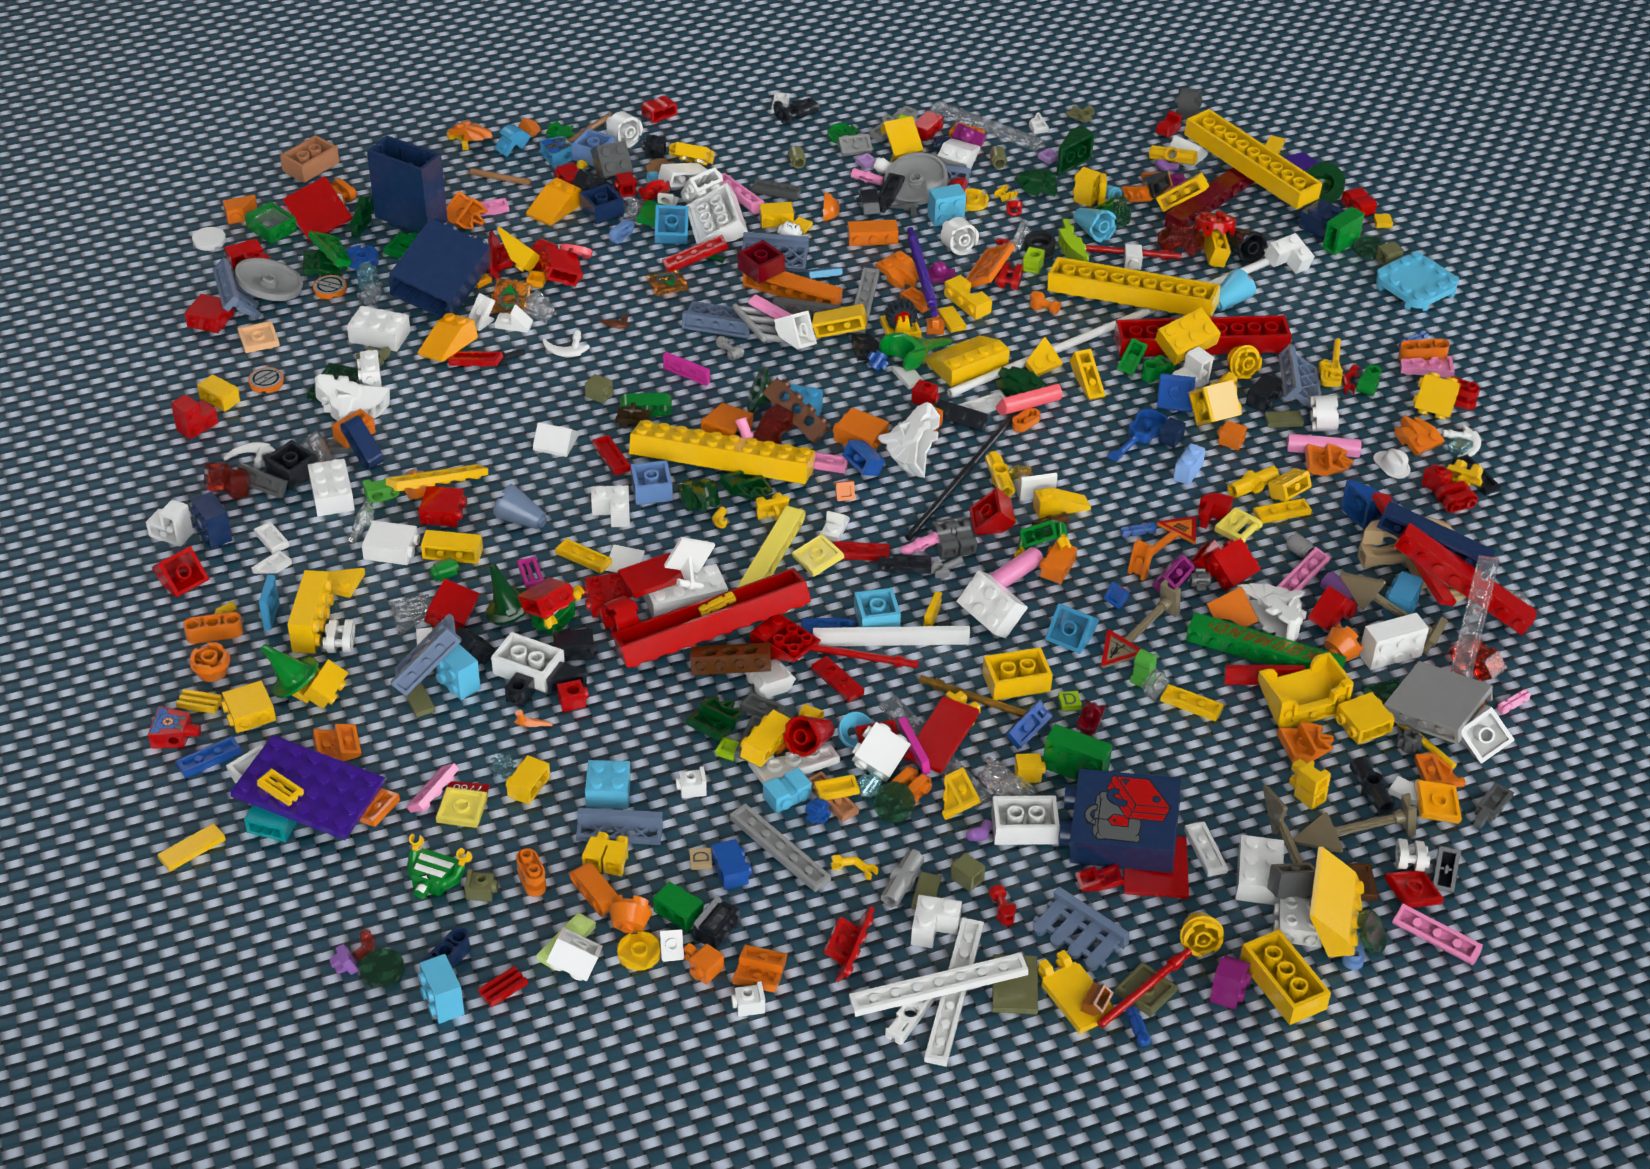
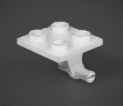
[664,537,715,590]

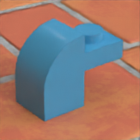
[494,125,531,157]

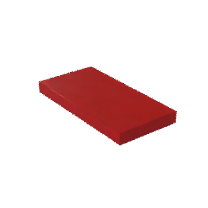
[905,696,979,774]

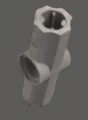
[881,849,924,908]

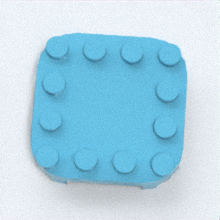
[1376,251,1459,311]

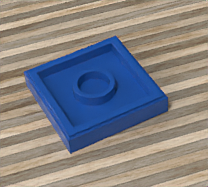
[1156,373,1196,413]

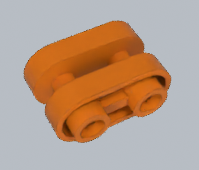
[330,178,357,204]
[886,766,932,808]
[516,848,546,897]

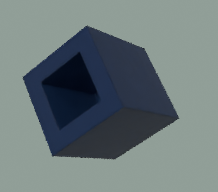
[1158,417,1186,448]

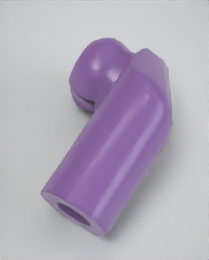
[1155,159,1179,172]
[966,819,992,842]

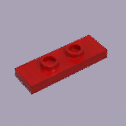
[448,351,503,367]
[592,435,631,476]
[811,656,864,703]

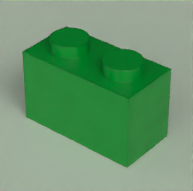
[653,881,704,932]

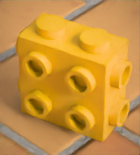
[1412,372,1461,420]
[220,680,276,733]
[1335,692,1395,745]

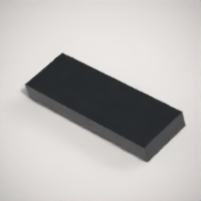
[1452,454,1501,496]

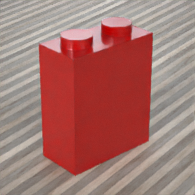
[424,578,480,631]

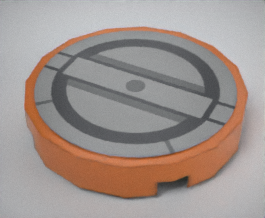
[313,275,347,300]
[248,367,284,393]

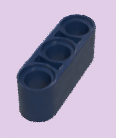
[340,416,384,470]
[422,927,471,969]

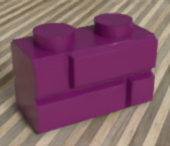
[1152,554,1195,593]

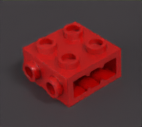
[539,246,583,287]
[184,294,234,334]
[418,486,467,527]
[1205,538,1261,592]
[582,573,633,618]
[517,577,575,619]

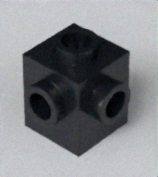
[642,135,666,159]

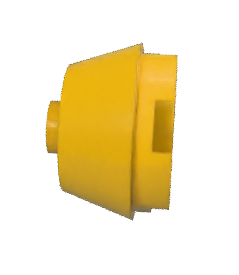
[1227,345,1262,379]
[1180,912,1224,957]

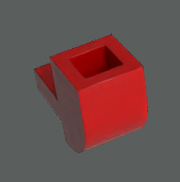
[1198,493,1234,529]

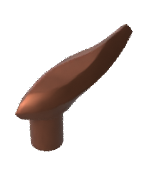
[599,314,630,329]

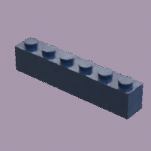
[1377,501,1496,574]

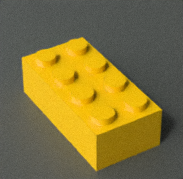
[287,570,334,654]
[1239,929,1331,1025]

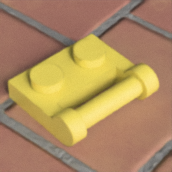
[1214,507,1263,543]

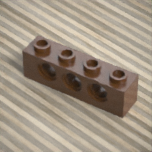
[763,377,830,444]
[690,642,772,675]

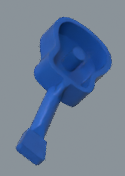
[1107,409,1168,461]

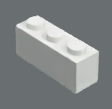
[658,163,707,187]

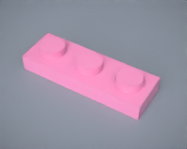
[406,763,459,813]

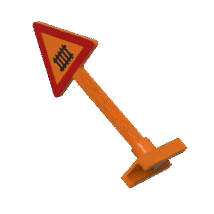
[1127,516,1196,581]

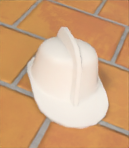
[1374,448,1410,479]

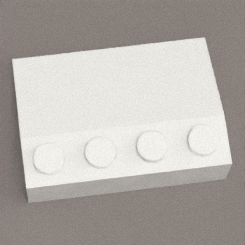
[685,183,748,245]

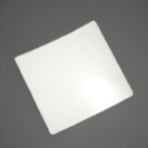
[605,545,645,573]

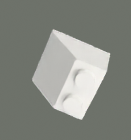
[937,138,980,169]
[774,311,817,349]
[1461,704,1514,764]
[546,927,602,981]

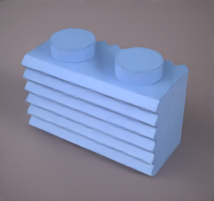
[1173,443,1205,485]

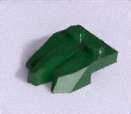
[1015,169,1058,197]
[349,195,374,238]
[303,249,348,277]
[996,366,1046,397]
[719,470,773,501]
[677,479,720,511]
[686,696,742,741]

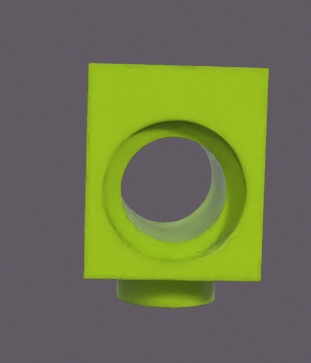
[1023,247,1045,274]

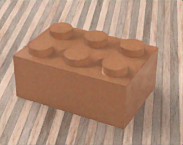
[280,135,339,183]

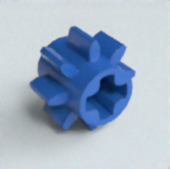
[867,350,889,371]
[805,798,831,825]

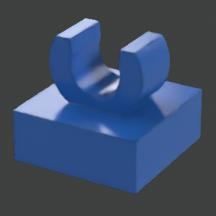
[1103,582,1130,609]

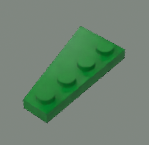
[308,231,352,268]

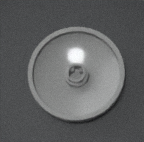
[884,152,948,205]
[234,258,303,301]

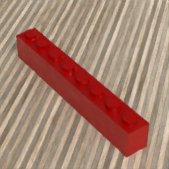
[1393,523,1538,635]

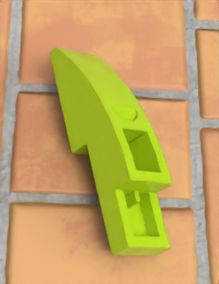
[1058,219,1089,262]

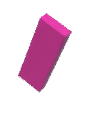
[663,352,710,386]
[898,716,931,775]

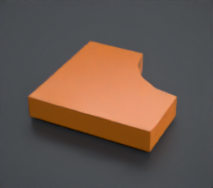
[1207,586,1259,627]

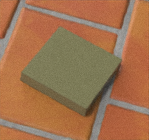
[1115,962,1178,1017]

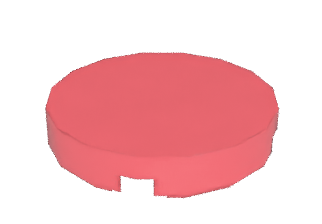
[560,244,593,259]

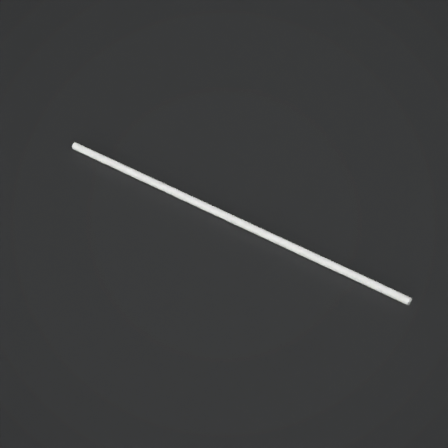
[947,258,1271,397]

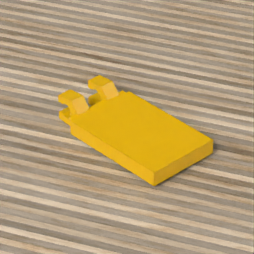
[1037,950,1114,1035]

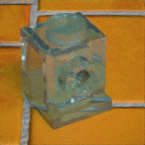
[357,262,380,290]

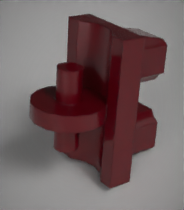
[1076,701,1106,737]

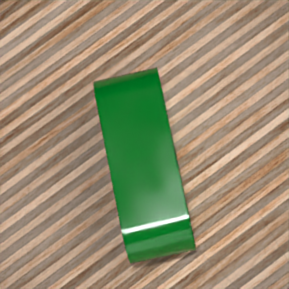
[620,393,672,417]

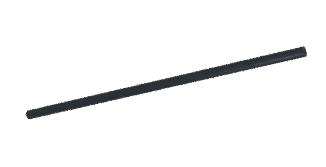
[905,410,1023,541]

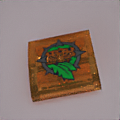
[646,269,689,296]
[491,278,531,314]

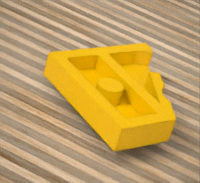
[1025,337,1063,376]
[328,568,365,598]
[942,767,981,820]

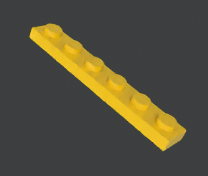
[386,464,488,491]

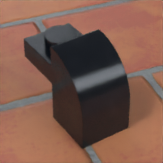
[856,188,880,216]

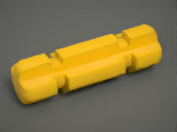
[698,592,736,616]

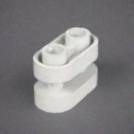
[323,619,355,653]
[1395,838,1430,872]

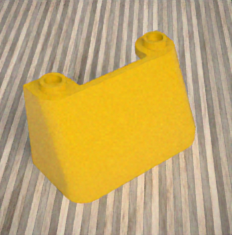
[1258,652,1354,728]

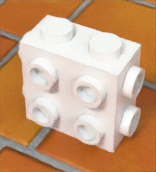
[680,167,723,204]
[357,350,382,387]
[852,722,911,783]
[1273,897,1322,947]

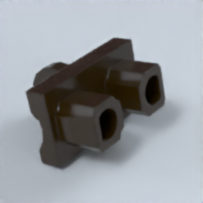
[615,402,651,429]

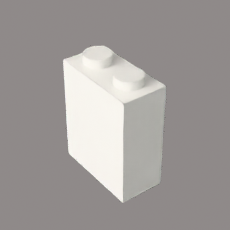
[362,521,420,565]

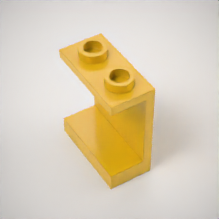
[880,116,924,163]

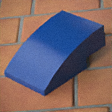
[1341,480,1398,530]

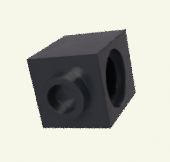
[504,672,535,708]

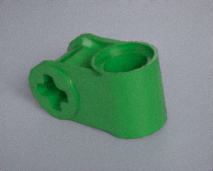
[1141,355,1175,383]
[1356,365,1382,396]

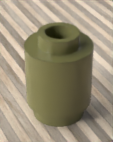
[788,146,806,169]
[990,146,1007,169]

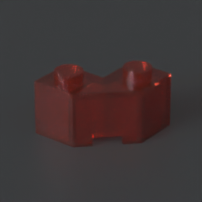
[1157,224,1204,257]
[753,403,794,445]
[203,462,250,499]
[1448,636,1507,681]

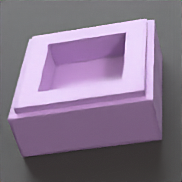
[1038,148,1058,164]
[855,153,876,170]

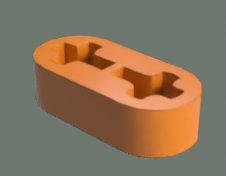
[1012,408,1041,432]

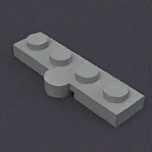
[869,106,918,142]

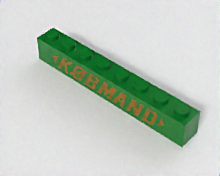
[1186,612,1347,670]

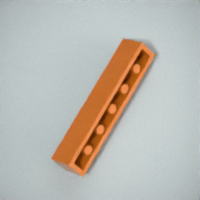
[743,271,842,305]

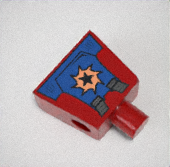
[148,706,201,749]

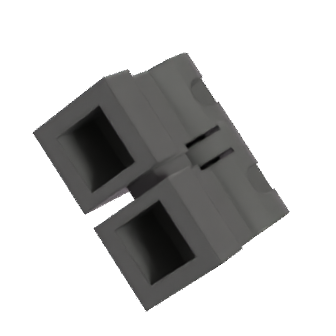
[931,516,978,560]

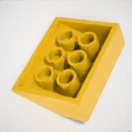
[925,335,1010,387]
[1309,847,1364,957]

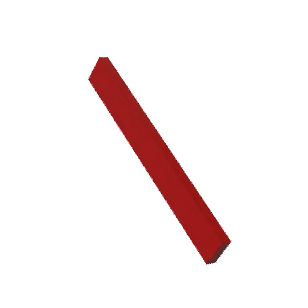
[1371,492,1457,606]

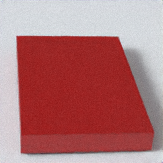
[618,552,684,599]

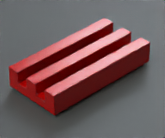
[478,966,528,1007]

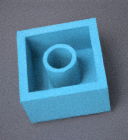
[927,184,966,227]
[854,588,901,627]
[436,644,481,700]
[585,760,631,809]
[417,954,464,1024]

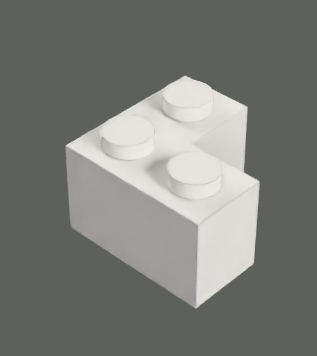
[1264,233,1315,274]
[1172,346,1214,390]
[591,485,630,527]
[146,500,193,547]
[911,895,962,948]

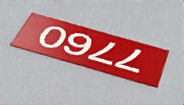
[447,781,490,794]

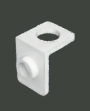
[658,193,679,206]
[659,929,684,961]

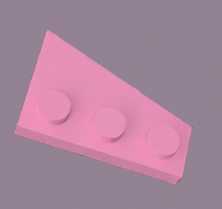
[1400,356,1455,379]

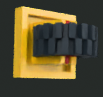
[880,298,922,338]

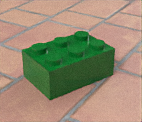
[1043,724,1112,781]

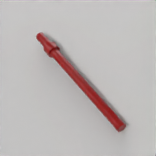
[1086,245,1182,260]
[809,644,919,669]
[1097,947,1192,1028]

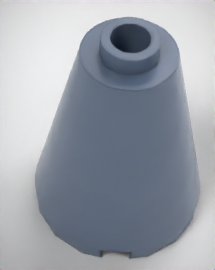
[493,484,547,529]

